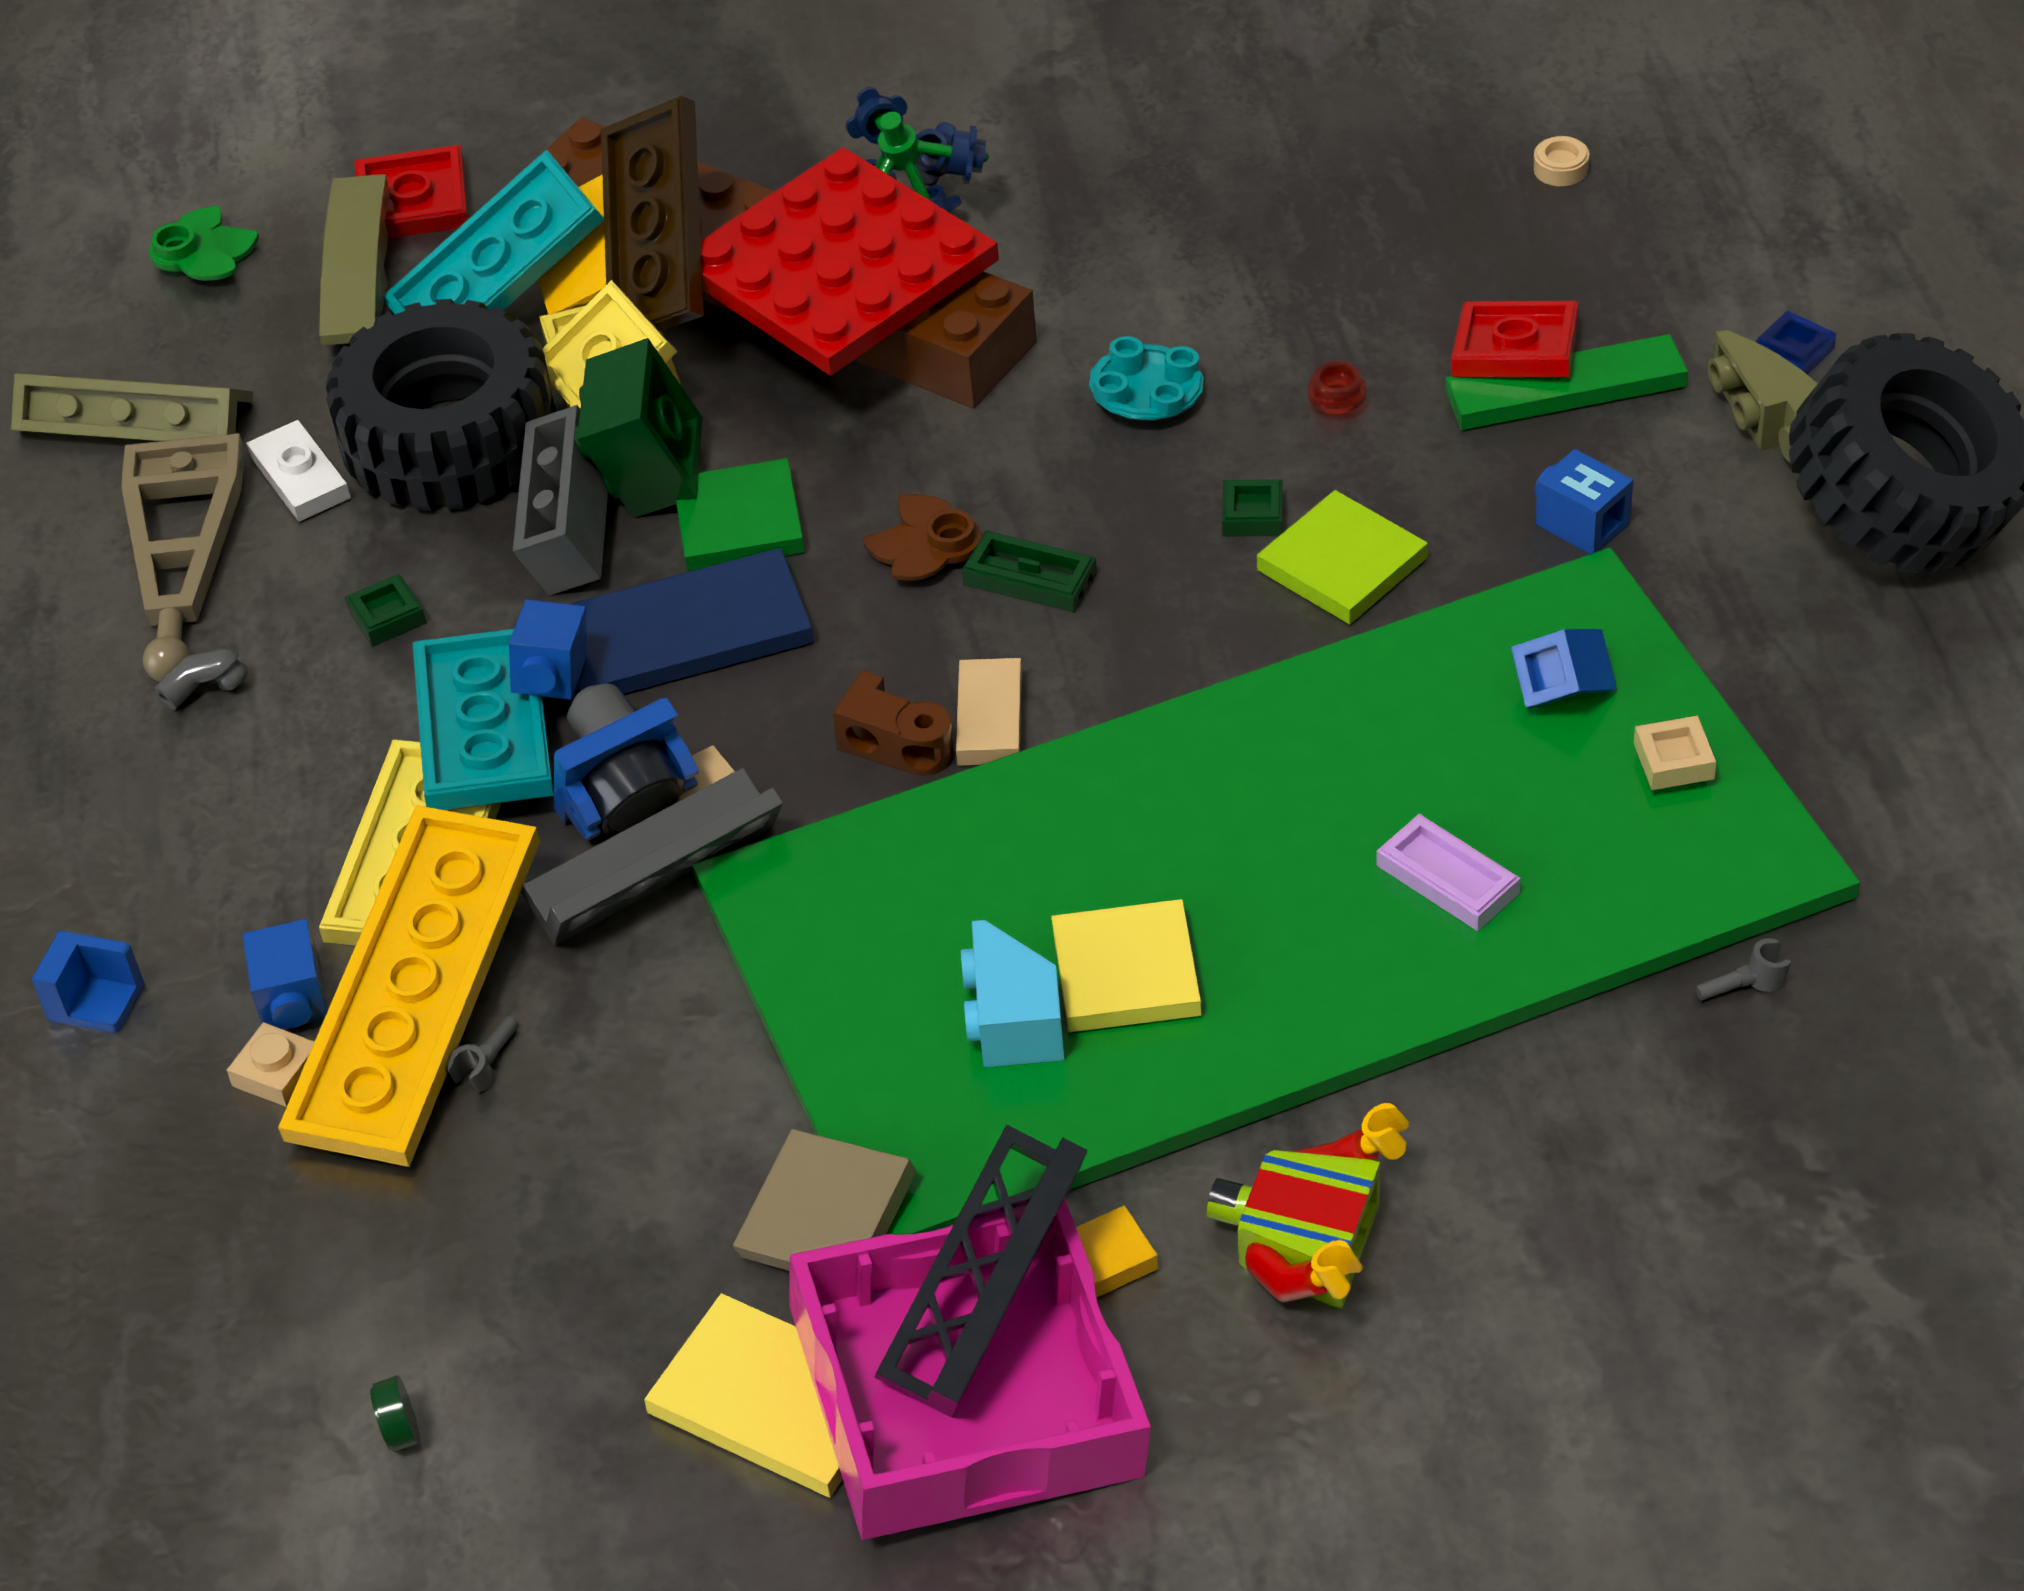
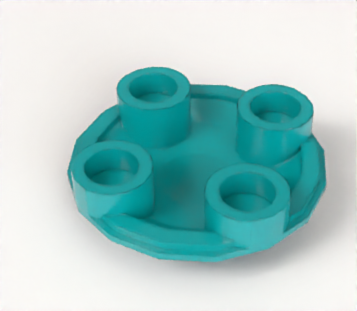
[1089,336,1204,420]

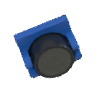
[554,698,699,841]

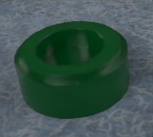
[370,1375,420,1452]

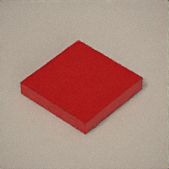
[354,145,469,239]
[1451,301,1579,377]

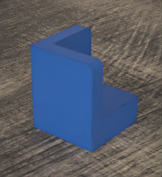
[1511,629,1616,708]
[31,930,145,1033]

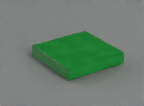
[676,458,805,572]

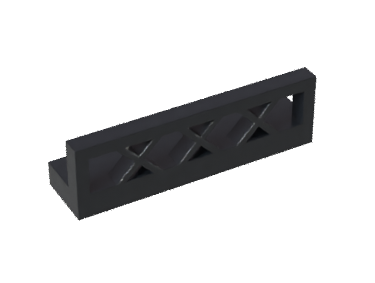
[874,1124,1088,1417]

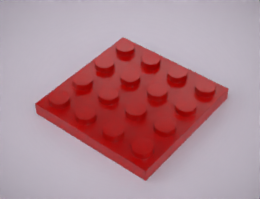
[701,147,999,376]

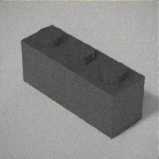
[513,405,608,596]

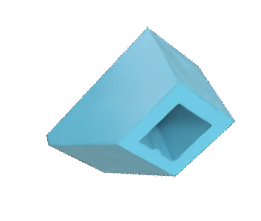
[961,920,1065,1068]

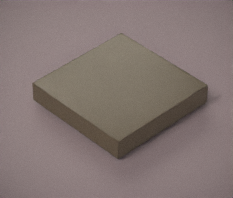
[733,1129,917,1271]

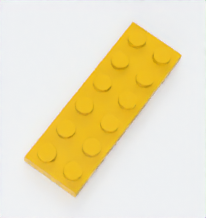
[278,805,540,1167]

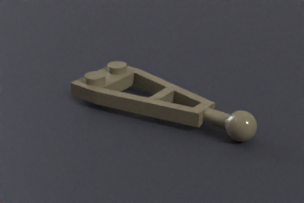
[121,433,244,683]

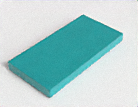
[382,150,604,314]
[413,629,554,810]

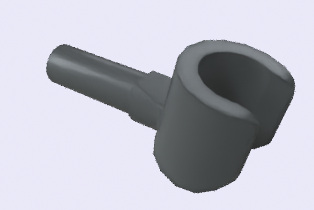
[1695,938,1792,1001]
[447,1016,518,1092]

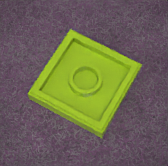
[1257,490,1428,625]

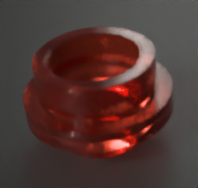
[1308,361,1366,414]

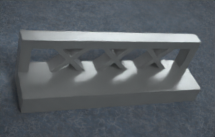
[521,768,783,946]

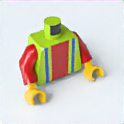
[1206,1103,1409,1309]

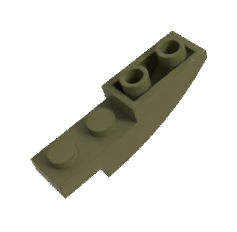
[1708,329,1818,462]

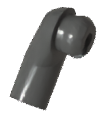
[153,647,248,710]

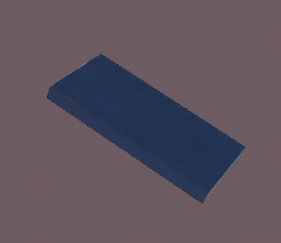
[570,548,814,695]

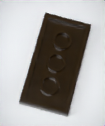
[601,96,704,332]

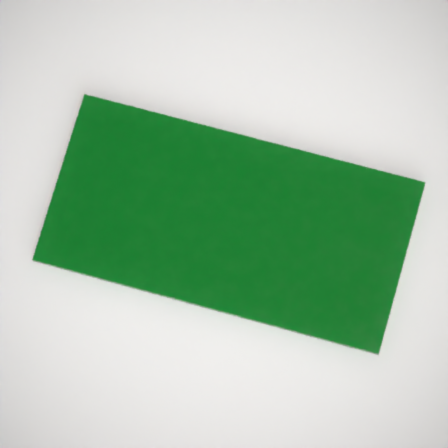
[692,547,1860,1235]

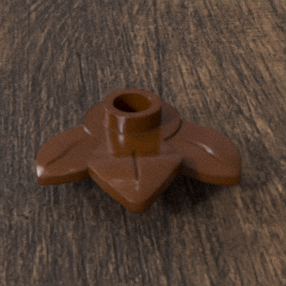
[863,494,981,581]

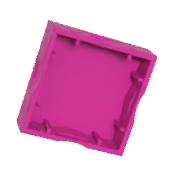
[789,1199,1151,1540]

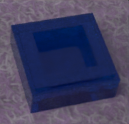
[1755,310,1836,375]

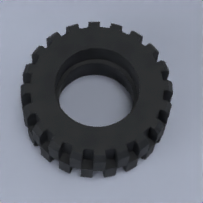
[326,299,556,511]
[1789,333,2024,573]

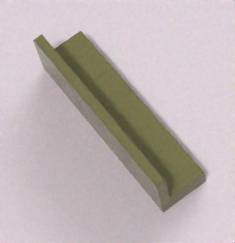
[11,373,253,441]

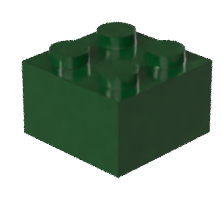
[574,338,703,518]

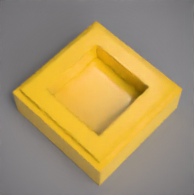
[1076,1205,1158,1298]

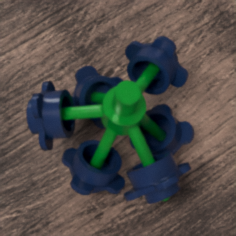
[846,87,989,213]

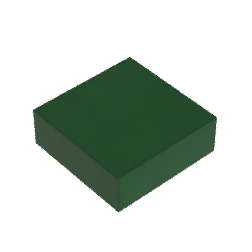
[1222,479,1283,537]
[345,574,427,647]

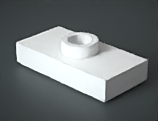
[246,420,351,522]

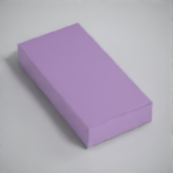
[1377,814,1521,931]

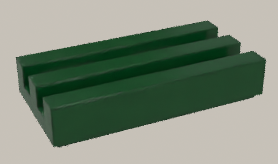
[962,530,1097,613]

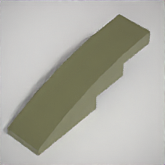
[319,174,390,345]

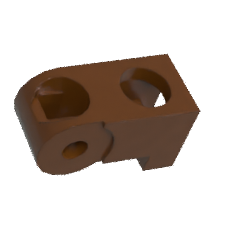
[833,670,954,776]

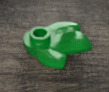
[149,205,259,280]

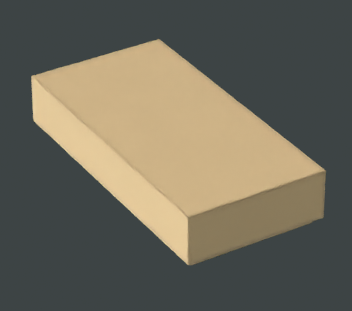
[956,658,1022,766]

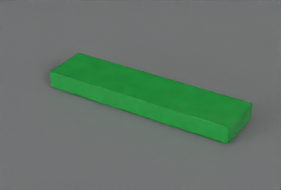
[1445,334,1688,430]

